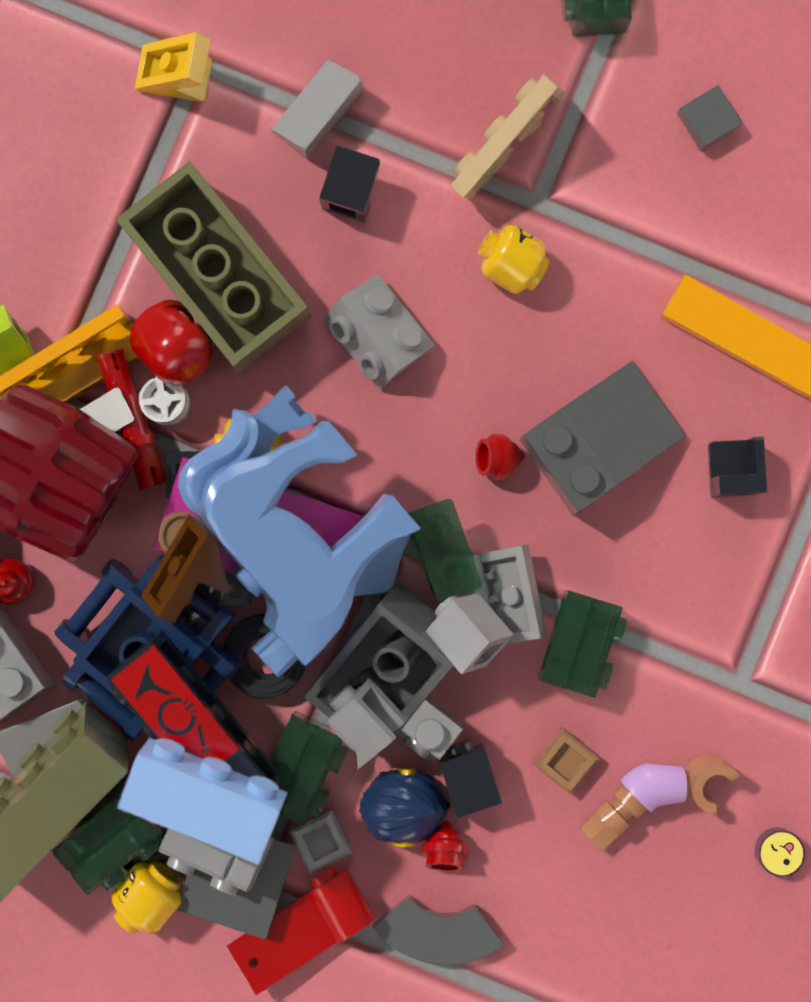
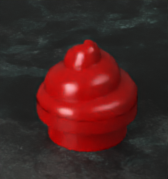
[475,434,525,480]
[0,558,35,605]
[421,821,469,872]

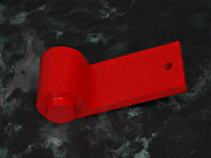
[227,865,377,996]

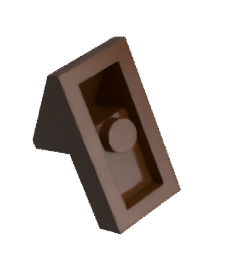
[141,515,229,624]

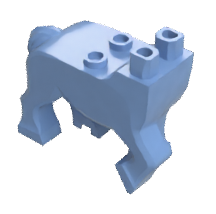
[178,385,421,677]

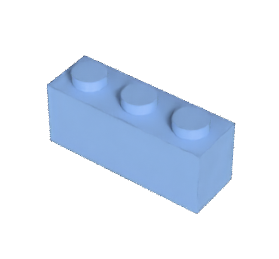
[117,738,287,864]

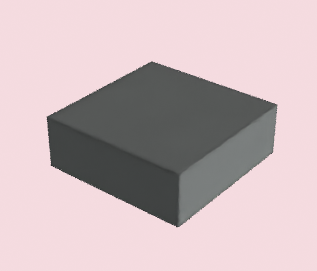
[677,85,743,151]

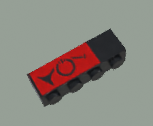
[106,630,284,789]

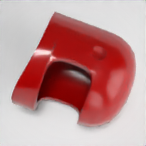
[129,299,213,386]

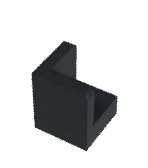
[319,145,380,223]
[708,436,767,497]

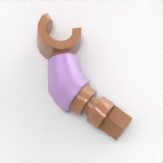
[580,754,740,852]

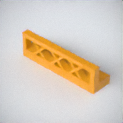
[0,304,140,403]

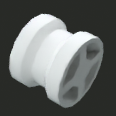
[139,377,191,426]

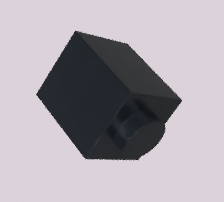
[439,739,502,818]

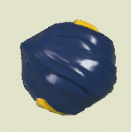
[359,768,450,848]

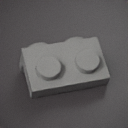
[324,274,435,390]
[459,544,547,644]

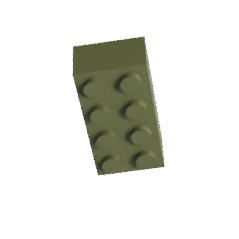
[116,161,311,374]
[0,701,128,902]

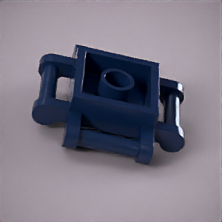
[54,554,242,742]

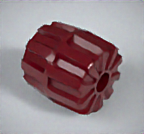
[0,384,138,561]

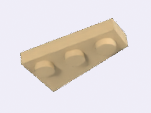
[450,74,568,198]

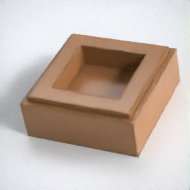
[533,727,600,795]

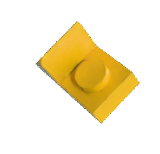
[135,32,212,101]

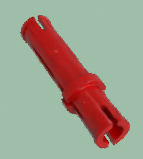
[95,348,167,490]

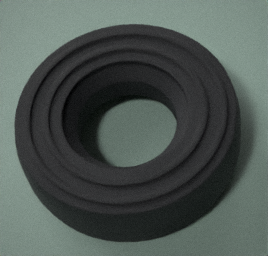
[224,614,306,698]

